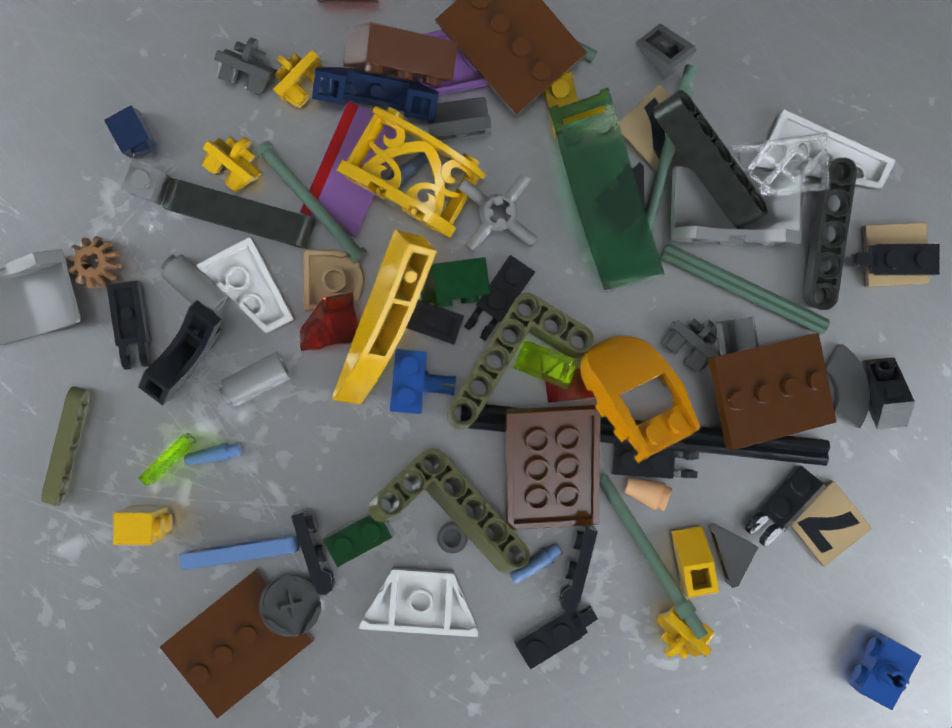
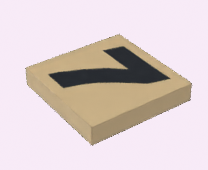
[614,85,679,172]
[791,480,872,567]

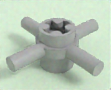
[458,173,538,253]

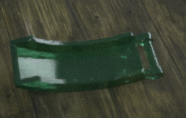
[549,87,665,292]

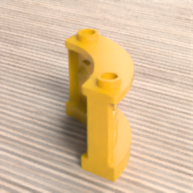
[336,106,486,238]

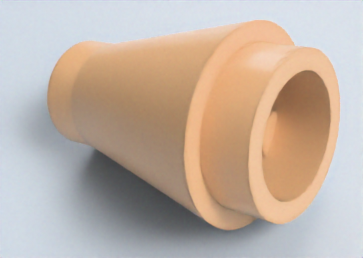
[624,476,672,512]

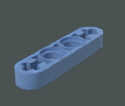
[178,535,299,570]

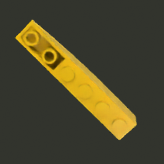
[332,229,437,405]

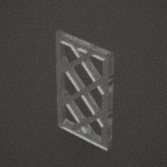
[731,132,830,198]

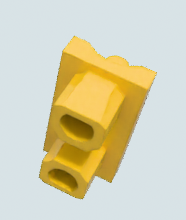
[273,50,323,109]
[202,136,263,192]
[655,605,714,659]

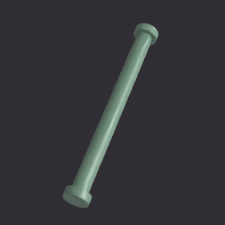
[255,141,368,264]

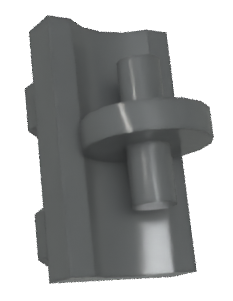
[214,37,277,94]
[662,318,719,373]

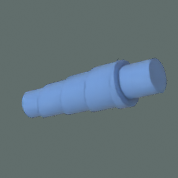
[385,153,429,186]
[184,443,242,465]
[510,543,563,584]

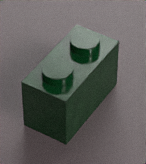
[420,257,490,308]
[323,512,395,567]

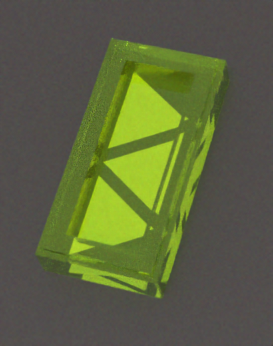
[513,340,579,390]
[138,433,197,486]

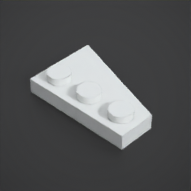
[196,237,295,333]

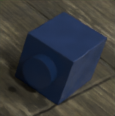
[104,105,157,158]

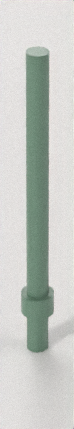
[636,64,697,248]
[600,474,708,640]

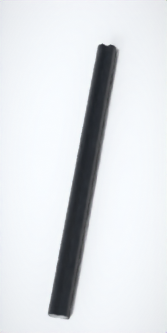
[460,404,830,466]

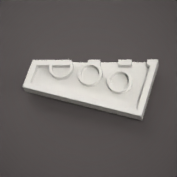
[755,109,896,189]

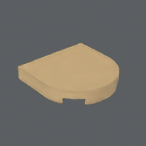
[303,249,366,311]

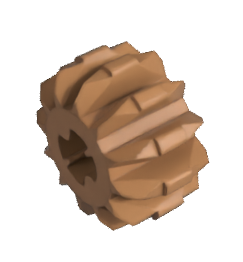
[66,236,122,289]

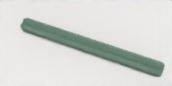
[660,244,830,334]

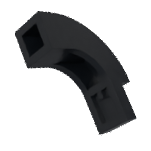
[138,300,222,406]

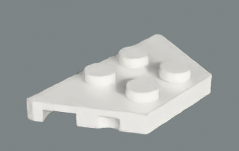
[359,568,478,637]

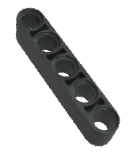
[653,89,768,229]
[803,157,857,310]
[162,178,316,249]

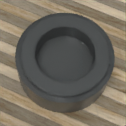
[437,522,468,554]

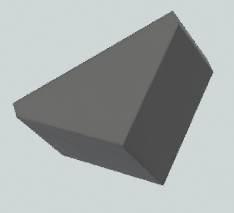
[636,23,697,80]
[708,523,759,588]

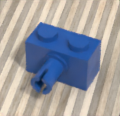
[390,349,456,414]
[850,632,921,710]

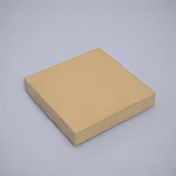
[862,222,930,287]

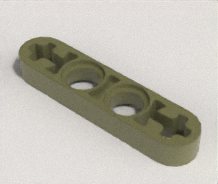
[41,386,90,506]

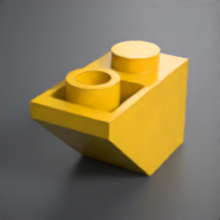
[671,526,719,598]

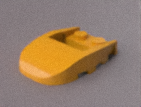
[580,336,701,462]

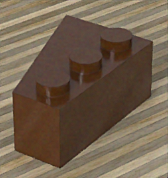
[343,22,458,86]

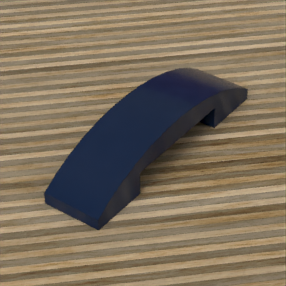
[312,67,439,123]

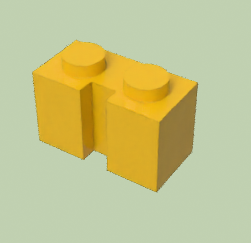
[113,505,172,545]

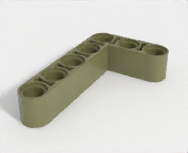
[447,293,594,430]
[368,448,530,573]

